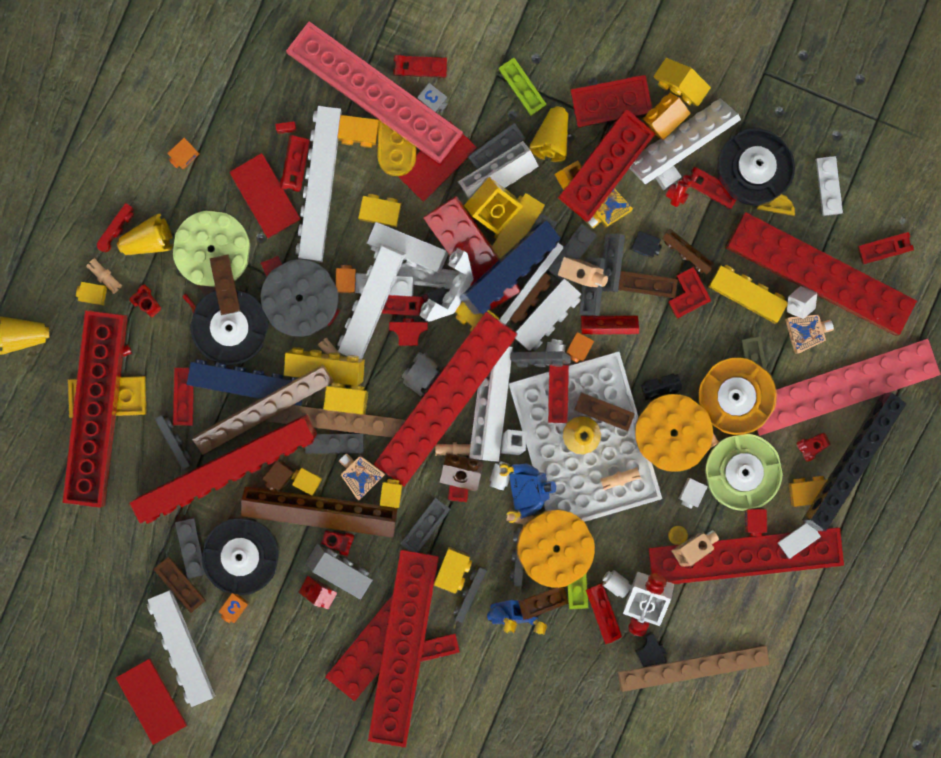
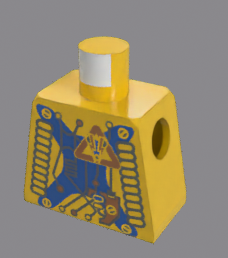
[587,188,633,229]

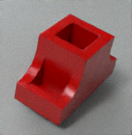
[389,319,428,346]
[299,575,337,609]

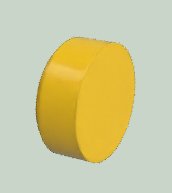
[668,526,688,545]

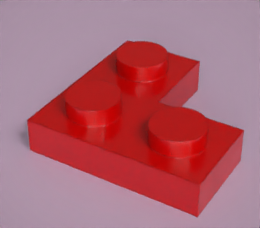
[668,267,711,319]

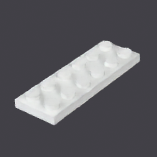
[630,98,741,184]

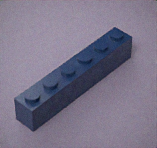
[459,220,560,314]
[187,359,302,406]

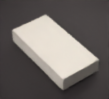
[777,523,821,559]

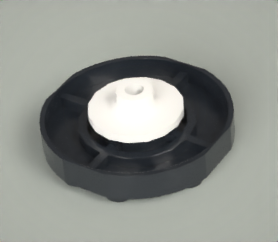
[717,128,795,206]
[190,289,268,365]
[202,518,280,595]

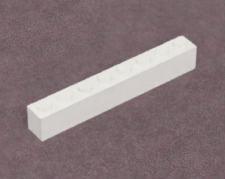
[296,106,342,263]

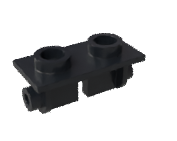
[641,373,682,401]

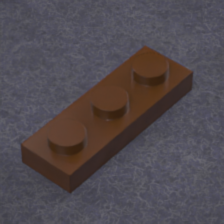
[662,229,714,274]
[209,255,241,316]
[618,271,678,299]
[510,273,551,324]
[574,392,635,431]
[154,556,206,613]
[519,587,568,620]

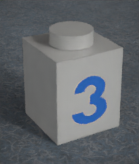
[417,83,448,113]

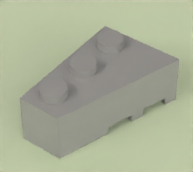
[305,544,373,600]

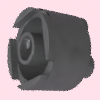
[402,352,445,397]

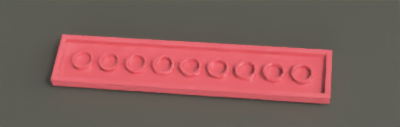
[286,21,463,164]
[756,339,940,436]

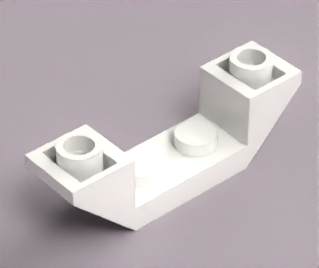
[419,248,473,321]

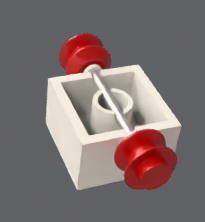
[623,572,674,636]

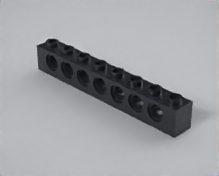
[802,392,907,531]

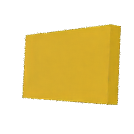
[68,376,147,418]

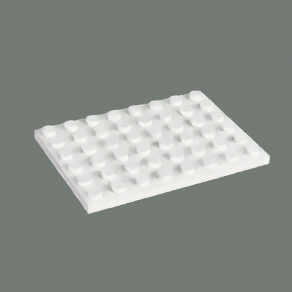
[509,352,662,522]

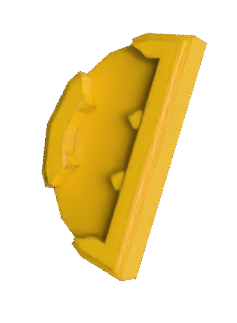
[757,195,795,216]

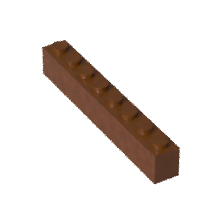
[241,487,398,538]

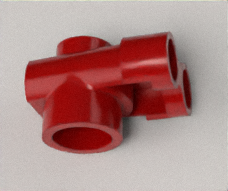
[666,175,693,207]
[129,284,161,317]
[796,433,831,462]
[321,530,354,557]

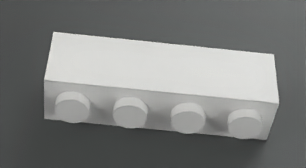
[458,141,539,200]
[367,222,448,275]
[515,279,581,352]

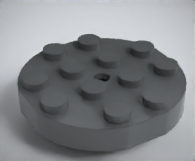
[261,259,339,337]

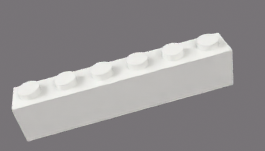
[338,245,406,359]
[469,347,513,462]
[147,590,215,707]

